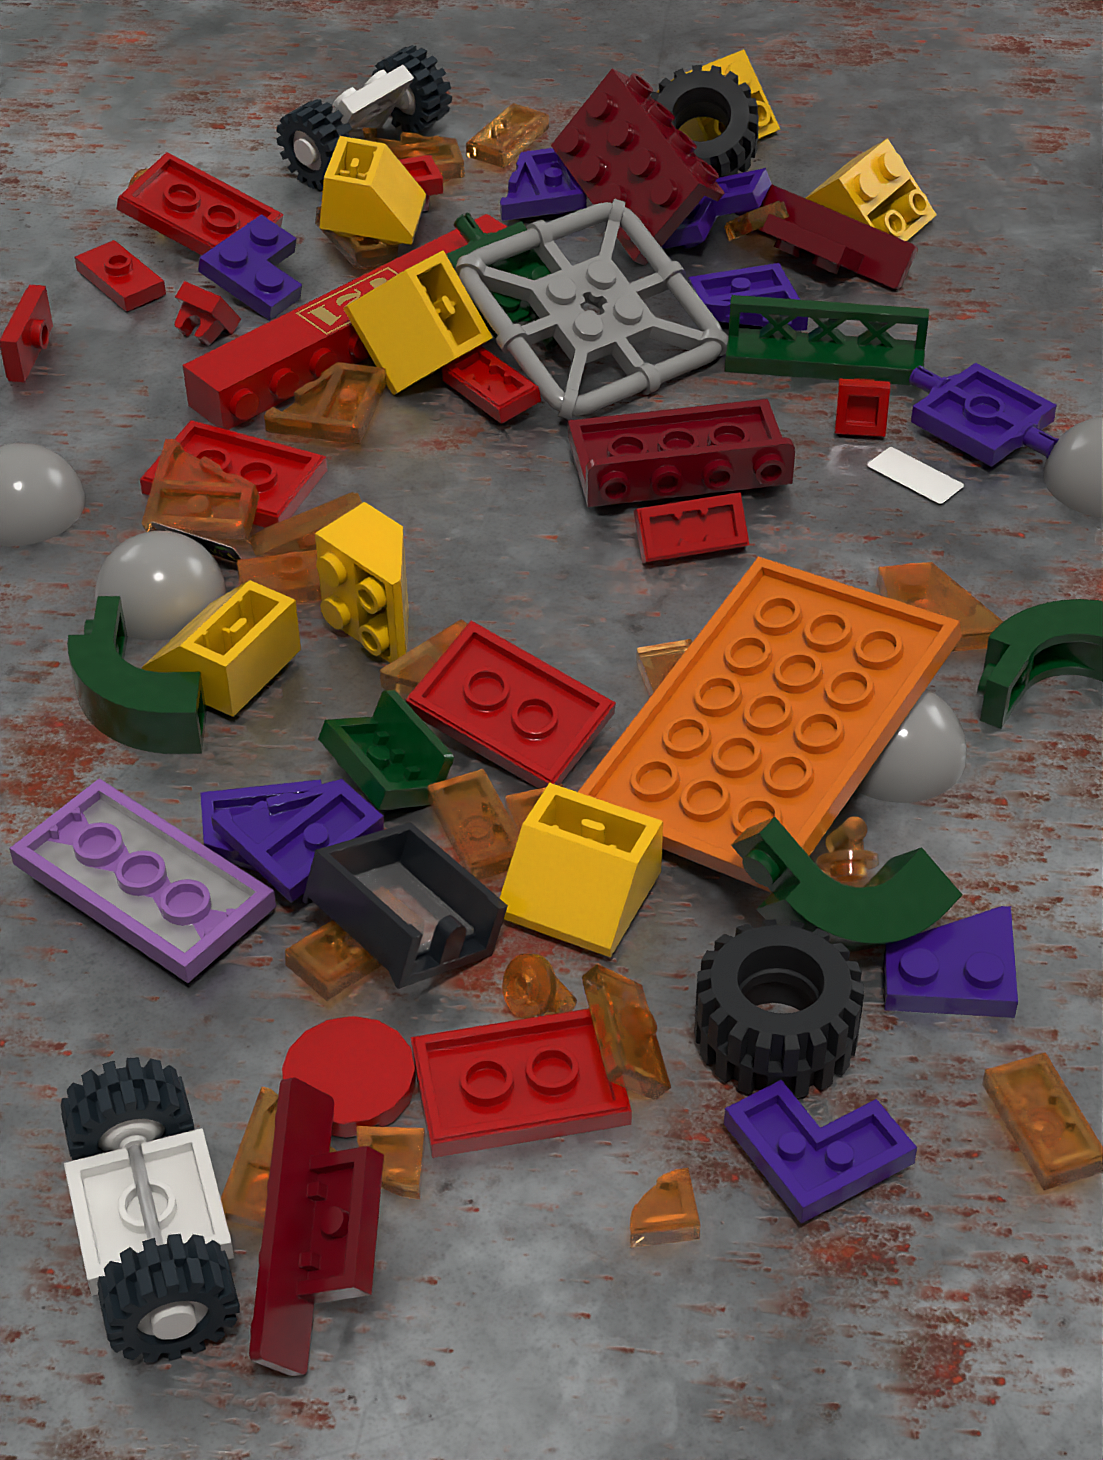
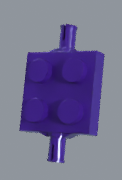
[909,363,1059,467]

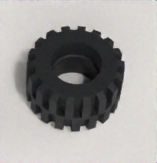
[651,65,759,178]
[694,919,864,1098]

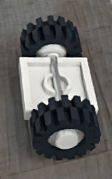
[276,45,452,190]
[60,1057,240,1362]

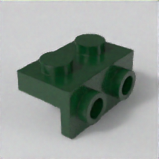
[318,690,454,810]

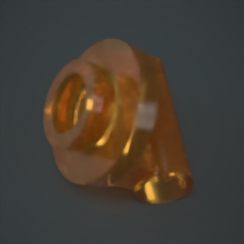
[817,816,879,882]
[502,953,577,1019]

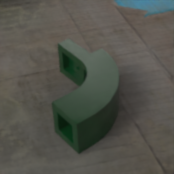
[67,596,207,754]
[977,599,1103,729]
[731,817,963,952]

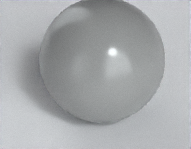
[1043,417,1103,518]
[0,442,86,546]
[95,531,226,640]
[855,689,967,803]

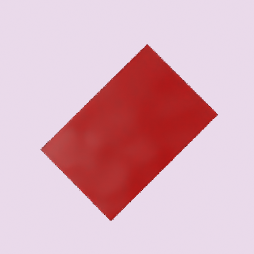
[116,152,284,255]
[140,420,328,532]
[405,620,616,792]
[410,1006,632,1158]

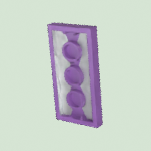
[9,778,276,983]

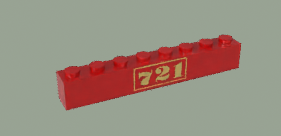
[182,214,508,430]

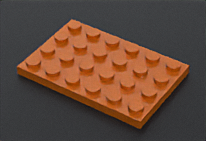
[578,556,962,893]

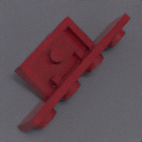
[746,184,918,290]
[249,1077,384,1376]

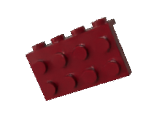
[551,68,725,266]
[568,399,795,507]

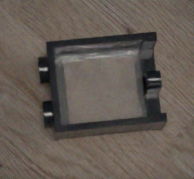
[302,822,508,989]

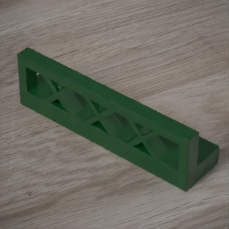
[725,295,929,386]

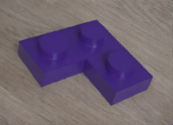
[662,168,772,249]
[198,214,302,321]
[724,1080,917,1224]

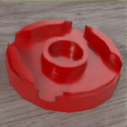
[282,1016,416,1138]

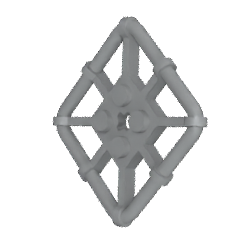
[455,199,729,420]

